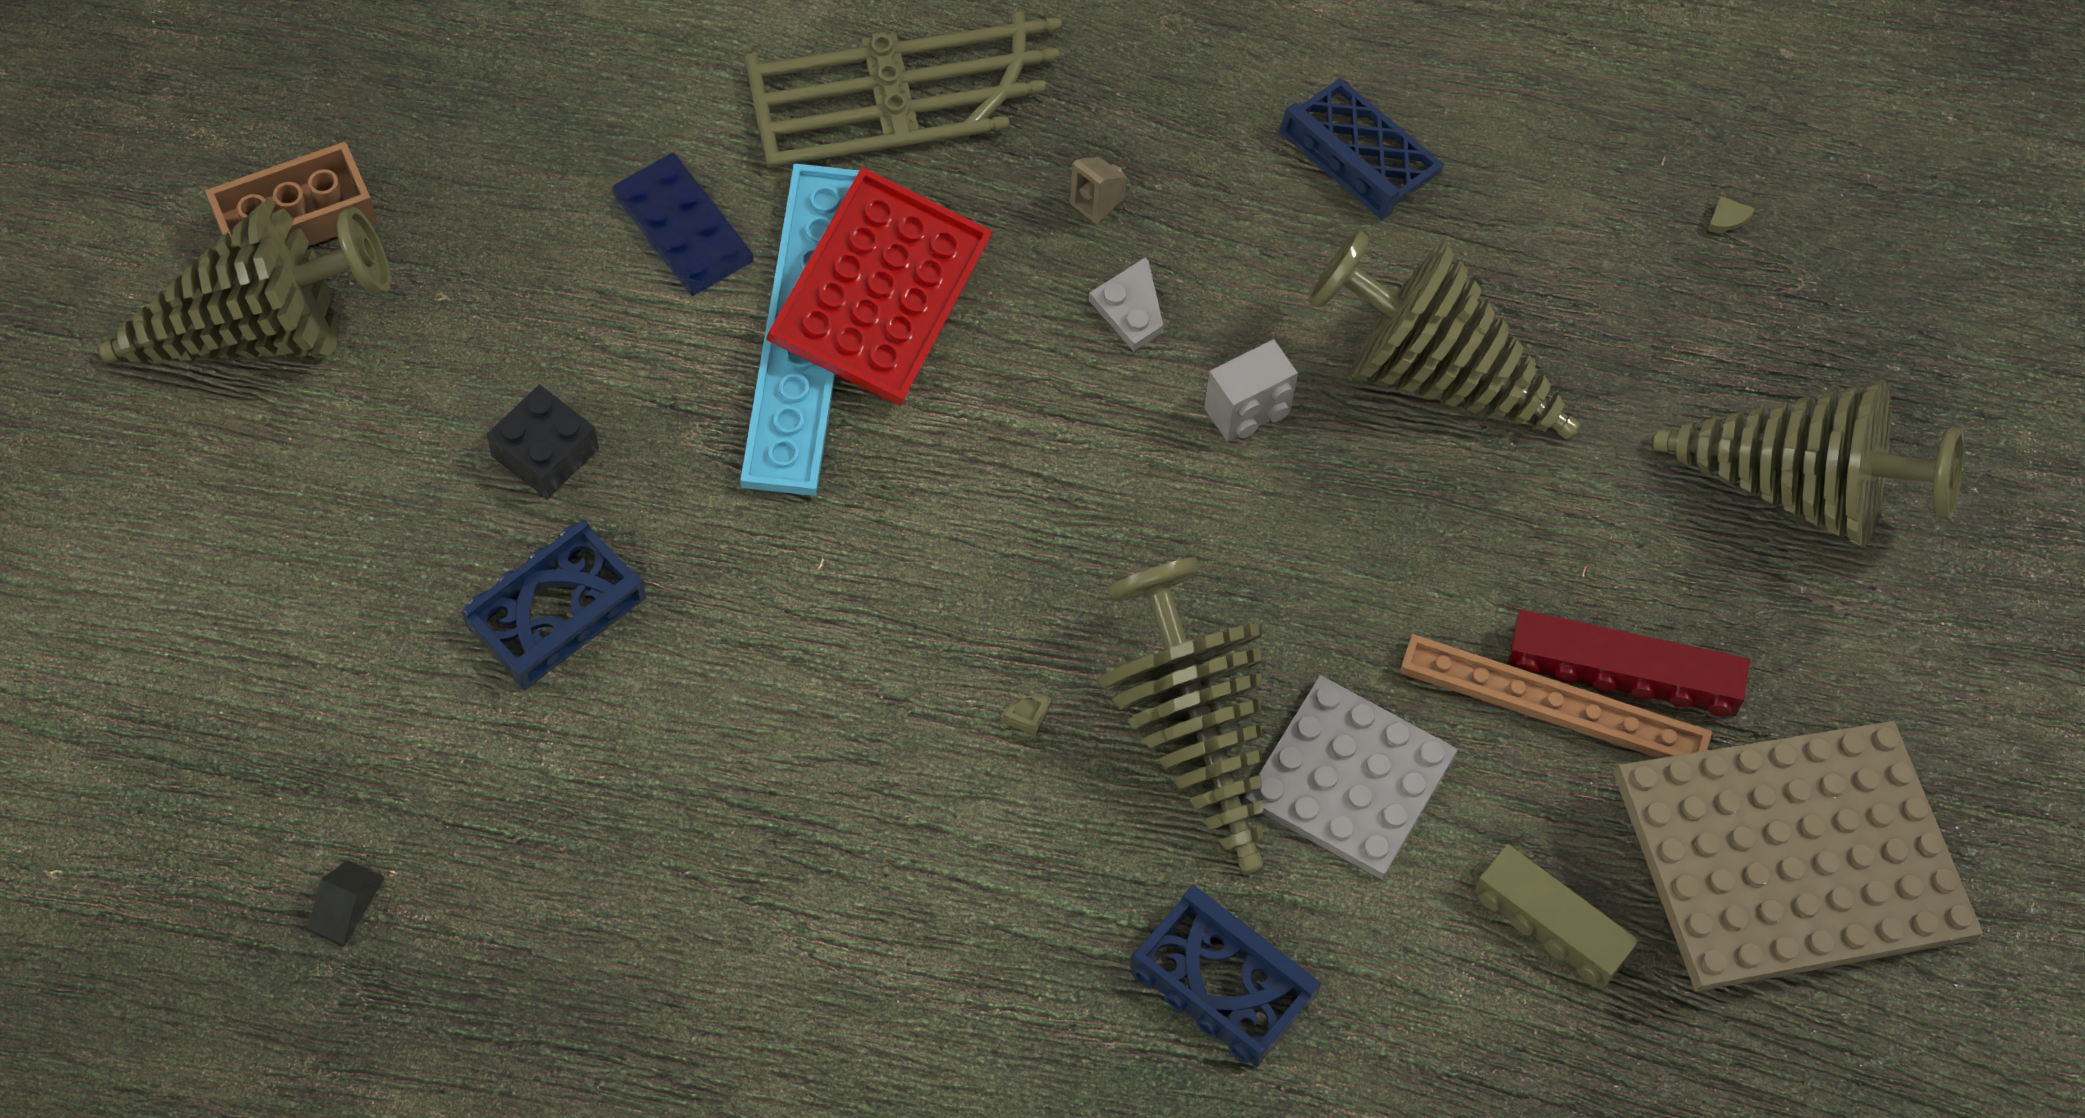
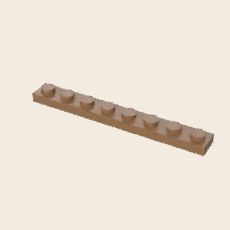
[1399,634,1712,758]

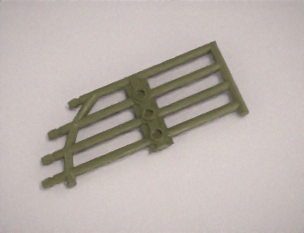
[744,11,1062,168]

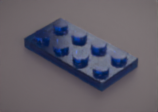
[612,152,754,296]

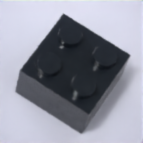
[487,384,599,500]

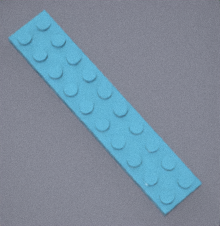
[740,164,859,496]

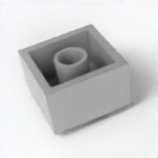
[1204,339,1298,443]

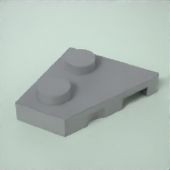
[1089,258,1164,352]

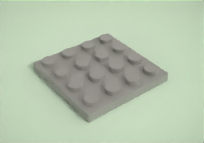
[1243,675,1458,880]

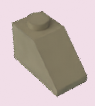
[1070,157,1127,224]

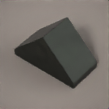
[307,860,384,947]

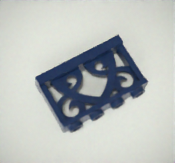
[462,520,646,691]
[1130,884,1321,1067]

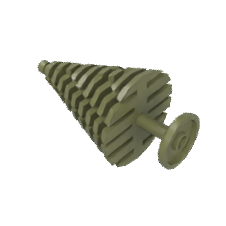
[99,199,391,364]
[1307,227,1580,440]
[1653,380,1965,548]
[1097,557,1263,874]

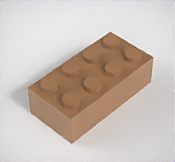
[205,141,377,246]

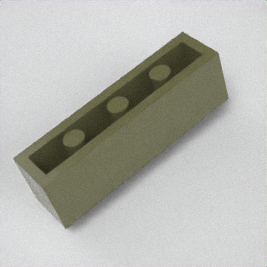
[1474,844,1639,990]

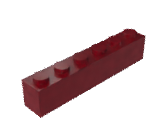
[1507,609,1750,716]

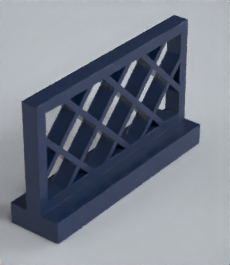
[1279,78,1444,220]

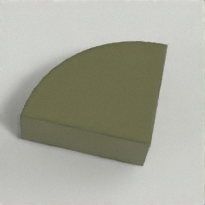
[1707,196,1755,233]
[1000,695,1052,737]

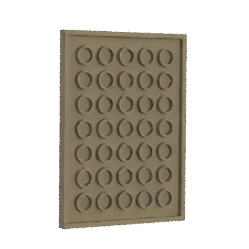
[1613,721,1983,992]

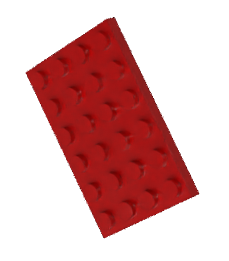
[766,167,993,406]

